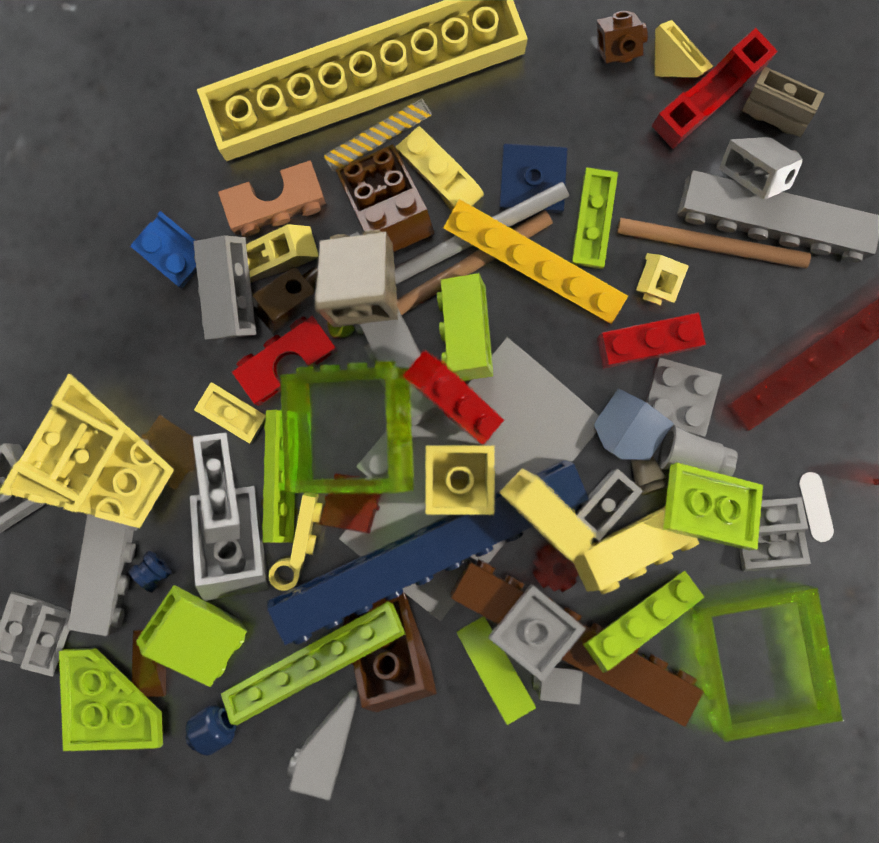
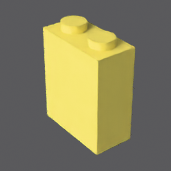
[499,469,596,561]

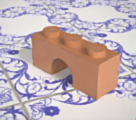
[218,160,327,237]

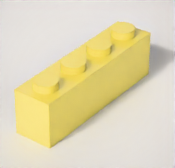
[572,506,700,594]

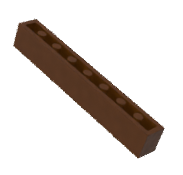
[450,559,704,727]

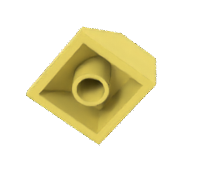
[425,446,494,514]

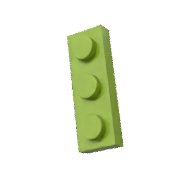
[571,167,618,269]

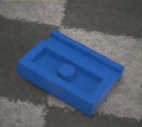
[130,211,197,289]

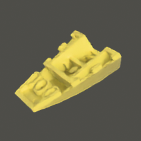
[0,373,174,528]

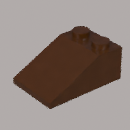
[344,592,437,712]

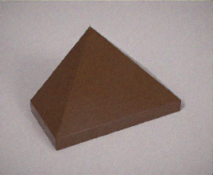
[132,630,166,697]

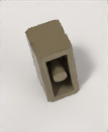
[742,66,825,138]

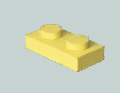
[194,382,266,444]

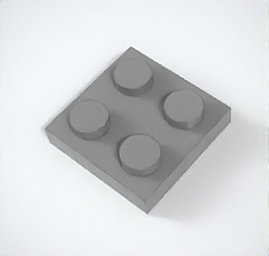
[645,357,722,437]
[489,584,585,682]

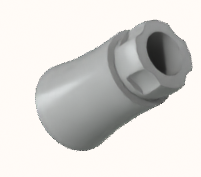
[658,425,738,477]

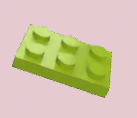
[663,463,763,551]

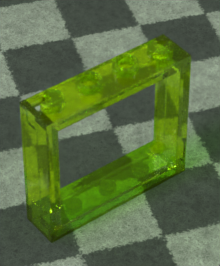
[281,361,414,493]
[691,585,843,742]

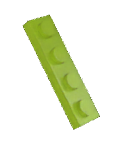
[262,410,297,543]
[583,571,705,673]

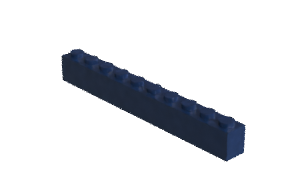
[267,460,589,645]

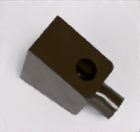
[252,266,318,336]

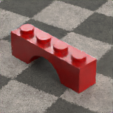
[652,28,778,149]

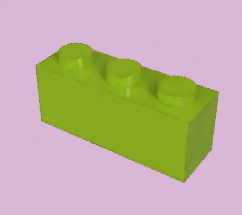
[437,273,494,381]

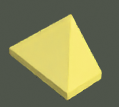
[655,20,713,77]

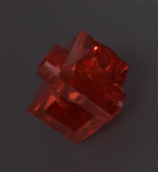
[532,544,579,592]

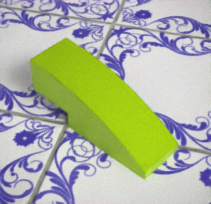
[456,616,536,725]

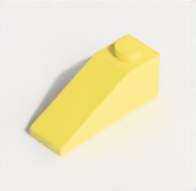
[246,224,319,283]

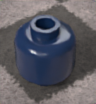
[185,705,236,756]

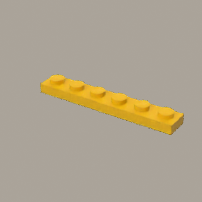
[443,199,628,324]

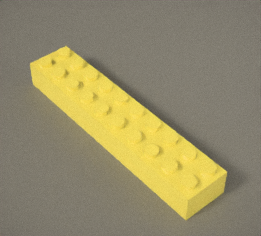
[197,0,528,162]

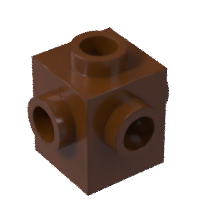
[596,11,648,63]

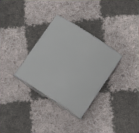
[739,497,811,572]
[0,591,71,677]

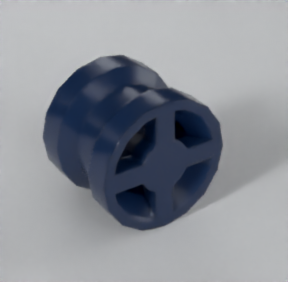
[129,551,172,593]

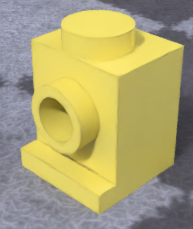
[636,253,689,306]

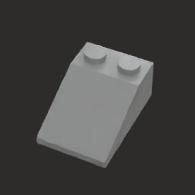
[190,486,269,601]
[286,684,359,800]

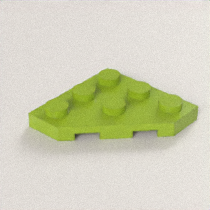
[59,648,163,751]

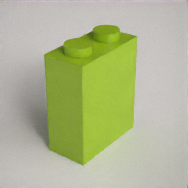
[136,585,247,687]

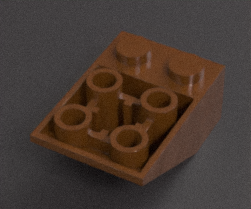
[335,144,435,252]

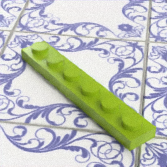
[221,602,405,725]

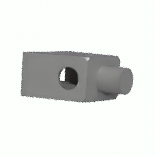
[719,137,803,200]

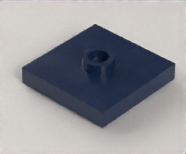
[499,144,568,213]

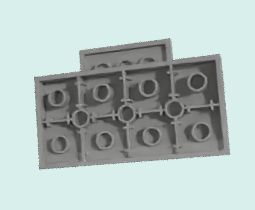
[339,337,599,621]

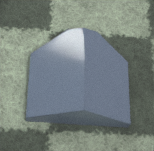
[594,388,674,461]

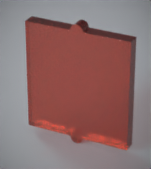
[319,473,385,534]

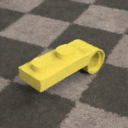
[396,126,484,211]
[269,492,323,591]

